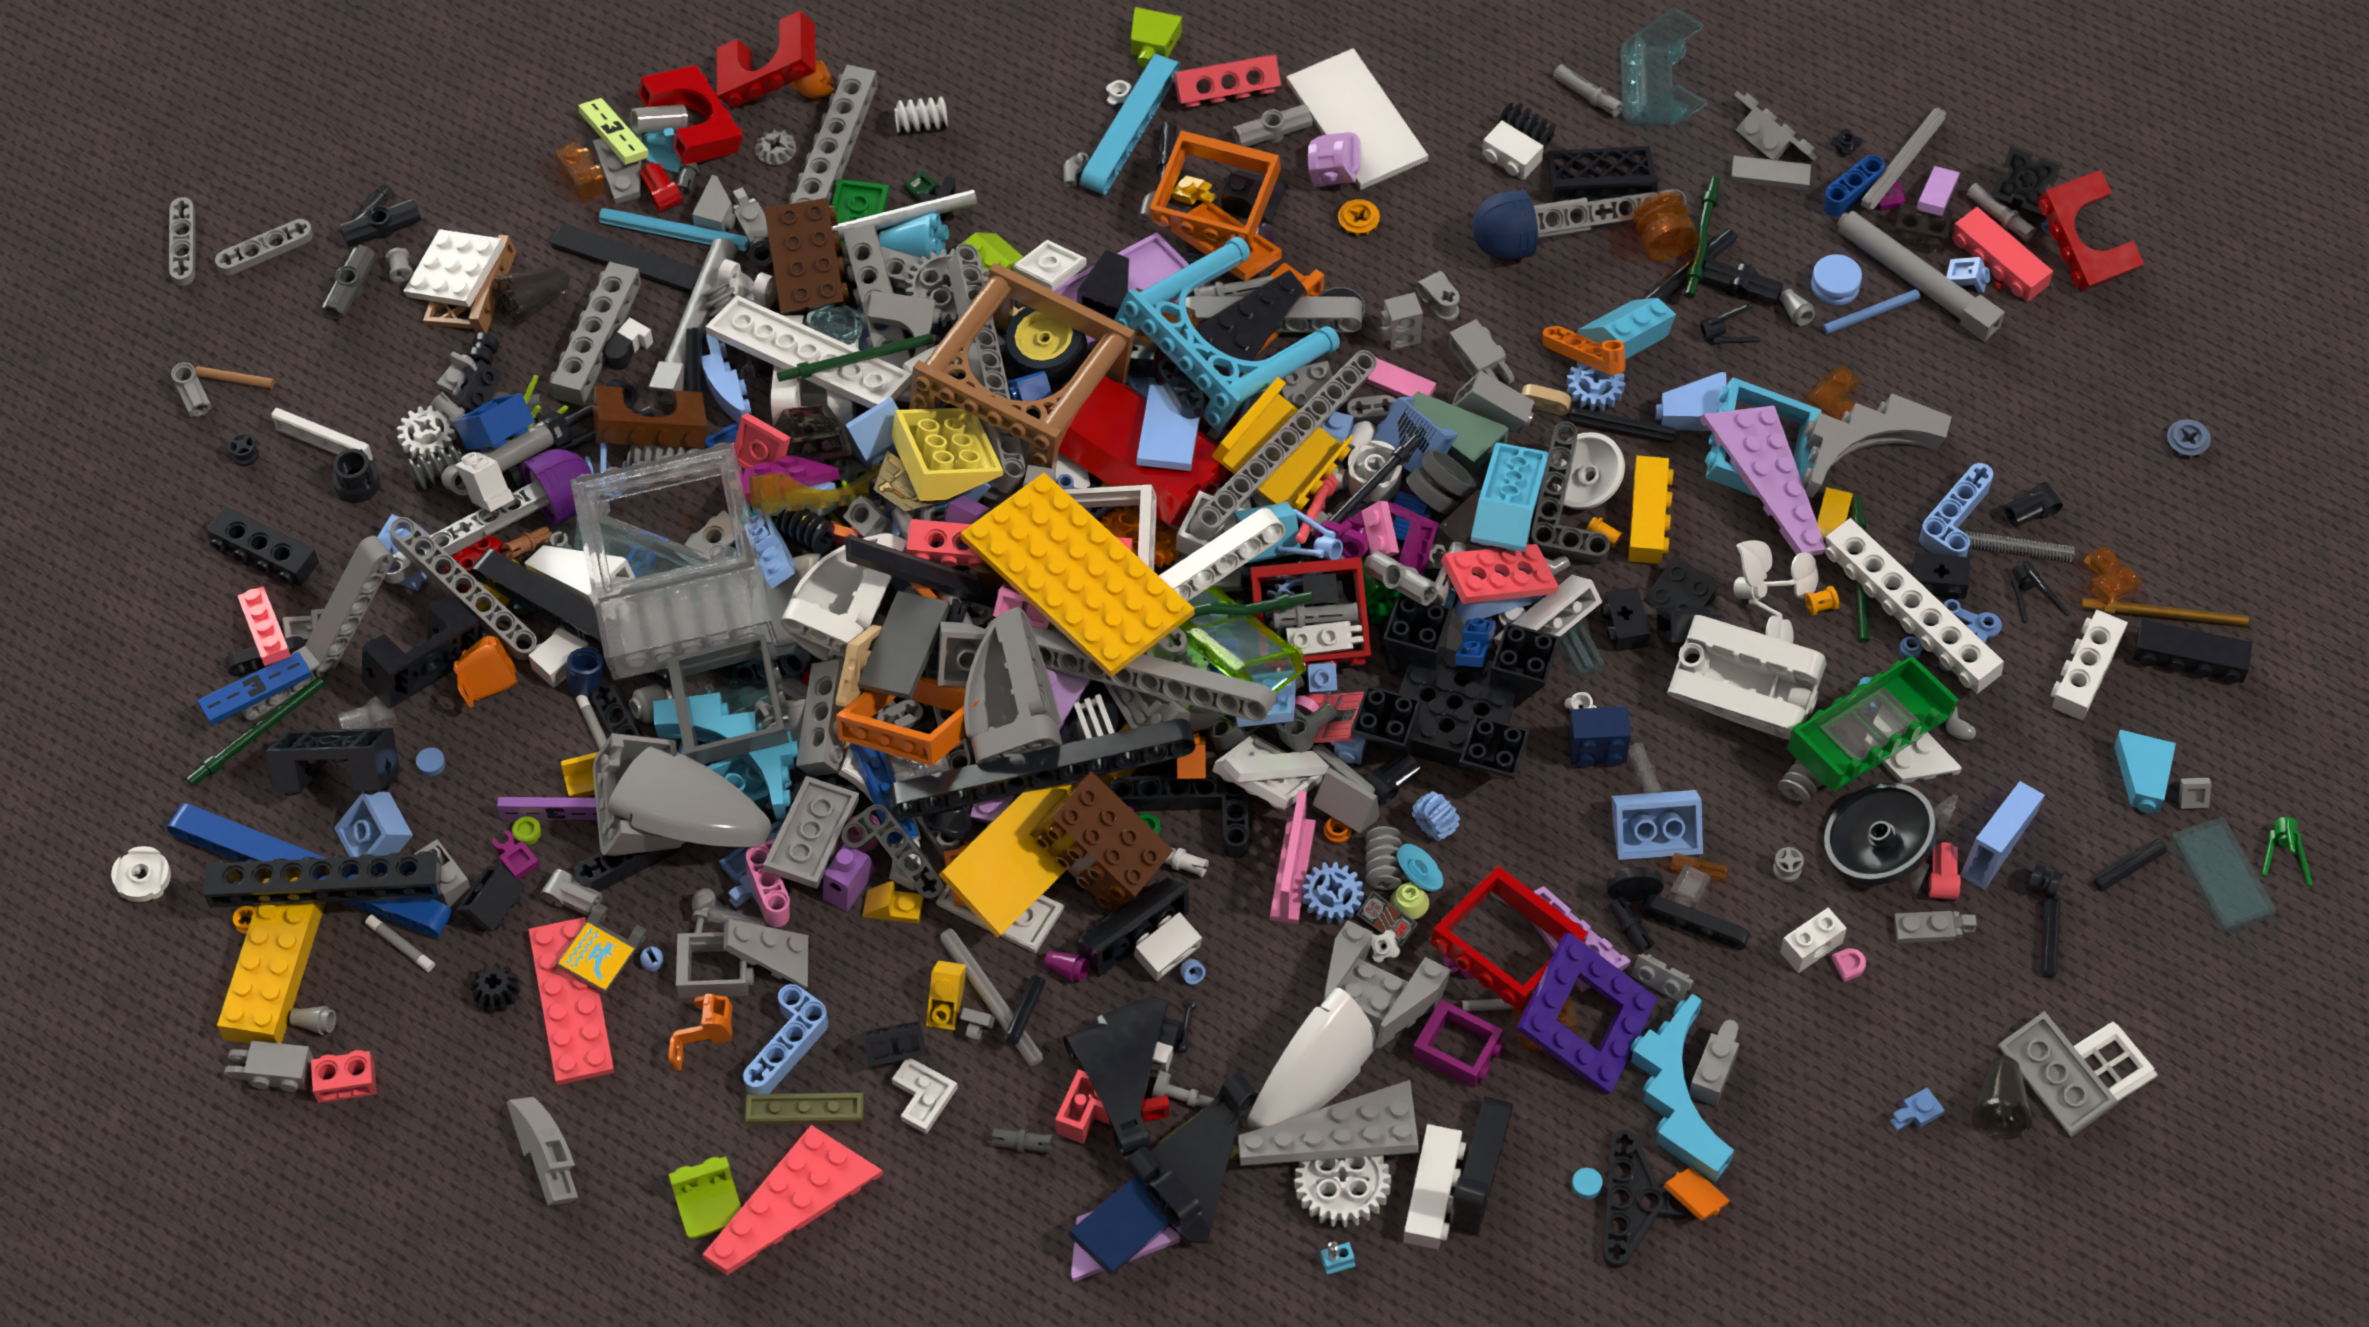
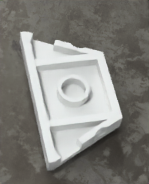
[1864,705,1962,784]

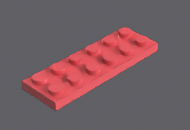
[529,917,615,1085]

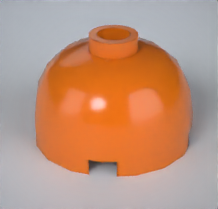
[790,50,836,99]

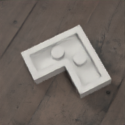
[892,1058,958,1134]

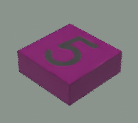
[1878,181,1906,211]

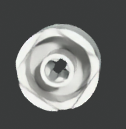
[1347,441,1402,503]

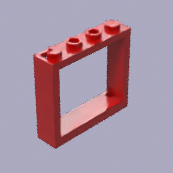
[1250,557,1371,671]
[1430,866,1588,1012]

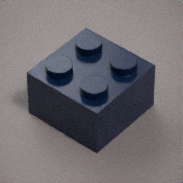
[1568,706,1631,768]

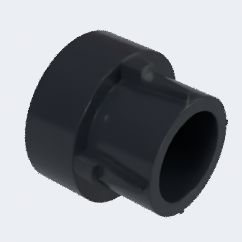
[332,449,380,503]

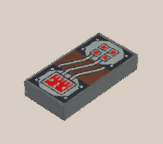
[1357,891,1420,948]

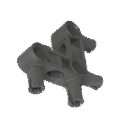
[1204,671,1337,753]

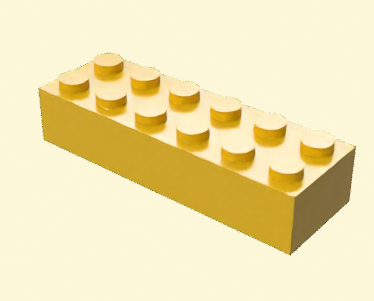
[217,877,326,1044]

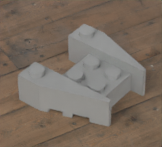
[1323,921,1451,1048]

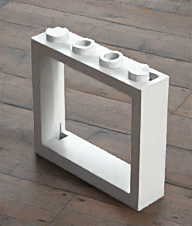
[1063,485,1157,571]

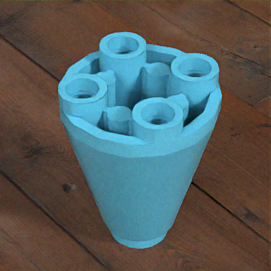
[878,213,949,260]

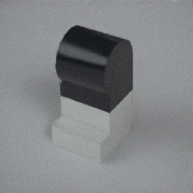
[605,318,653,370]
[1151,1017,1182,1073]

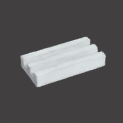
[1074,694,1115,739]

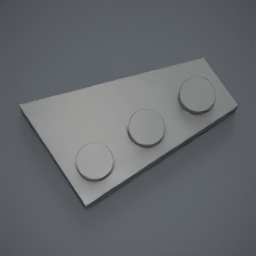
[593,130,643,204]
[724,919,808,990]

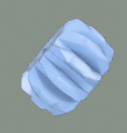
[1412,791,1460,841]

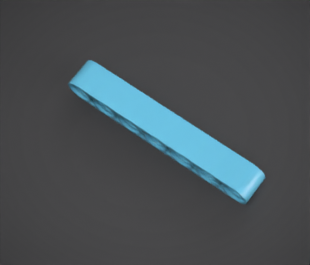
[1080,54,1180,195]

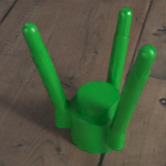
[2262,817,2313,887]

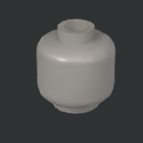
[629,684,672,724]

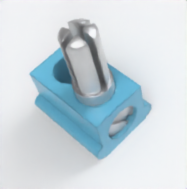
[1320,1242,1355,1275]

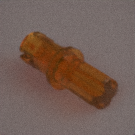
[1671,853,1729,881]

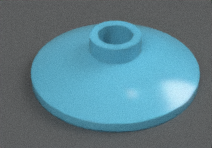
[1397,844,1443,892]

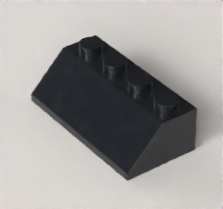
[1077,877,1189,977]

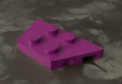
[739,456,840,505]

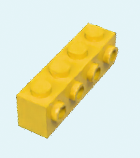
[1628,456,1673,564]

